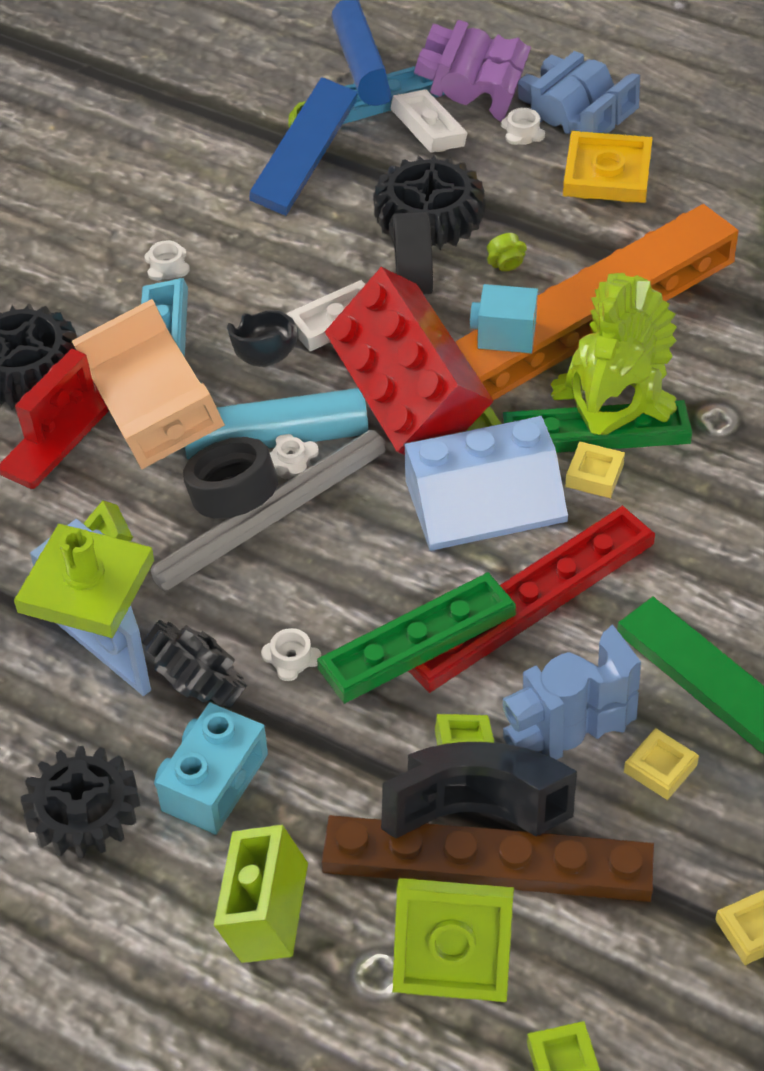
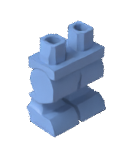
[518,51,640,134]
[503,624,641,760]

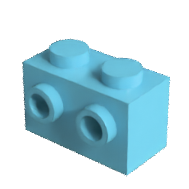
[154,702,268,835]

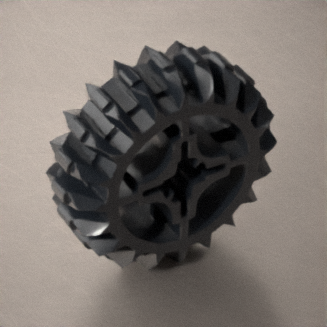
[373,155,486,251]
[0,303,77,410]

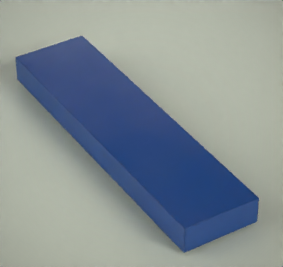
[249,77,358,216]

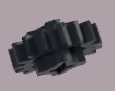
[142,620,248,708]
[21,746,140,858]

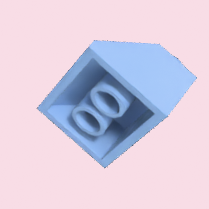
[405,416,568,551]

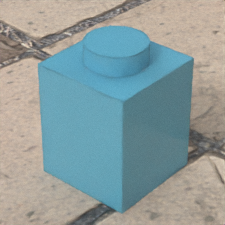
[470,284,538,353]

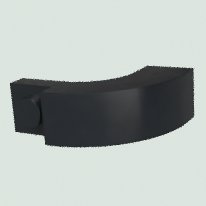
[381,742,577,838]

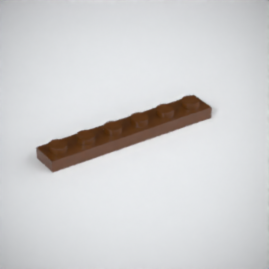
[322,815,654,902]

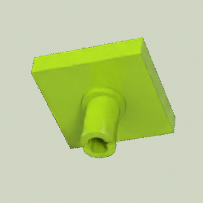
[14,523,154,638]
[392,878,514,1002]

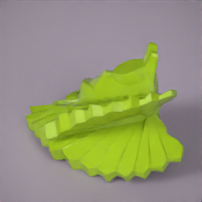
[550,273,677,435]

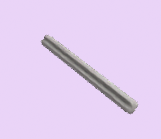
[151,430,386,591]

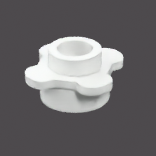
[501,108,545,145]
[145,241,190,281]
[270,434,318,480]
[261,628,321,681]

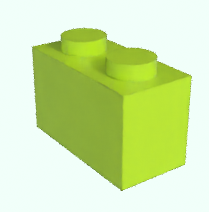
[213,824,308,963]

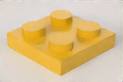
[563,131,653,203]

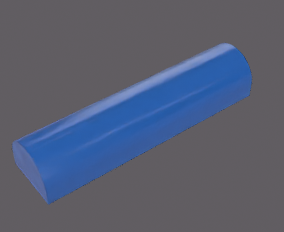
[332,0,392,106]

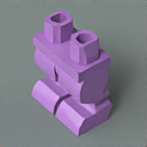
[414,20,531,122]

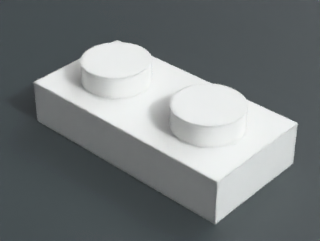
[391,90,467,153]
[286,280,365,352]

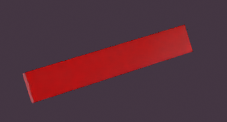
[408,505,655,693]

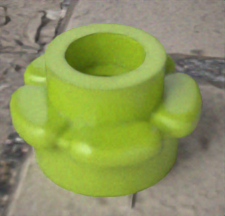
[486,233,527,272]

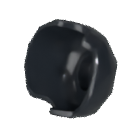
[227,311,299,367]

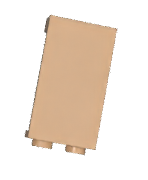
[72,299,225,469]

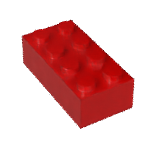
[324,266,494,455]

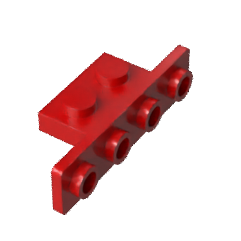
[0,349,109,489]

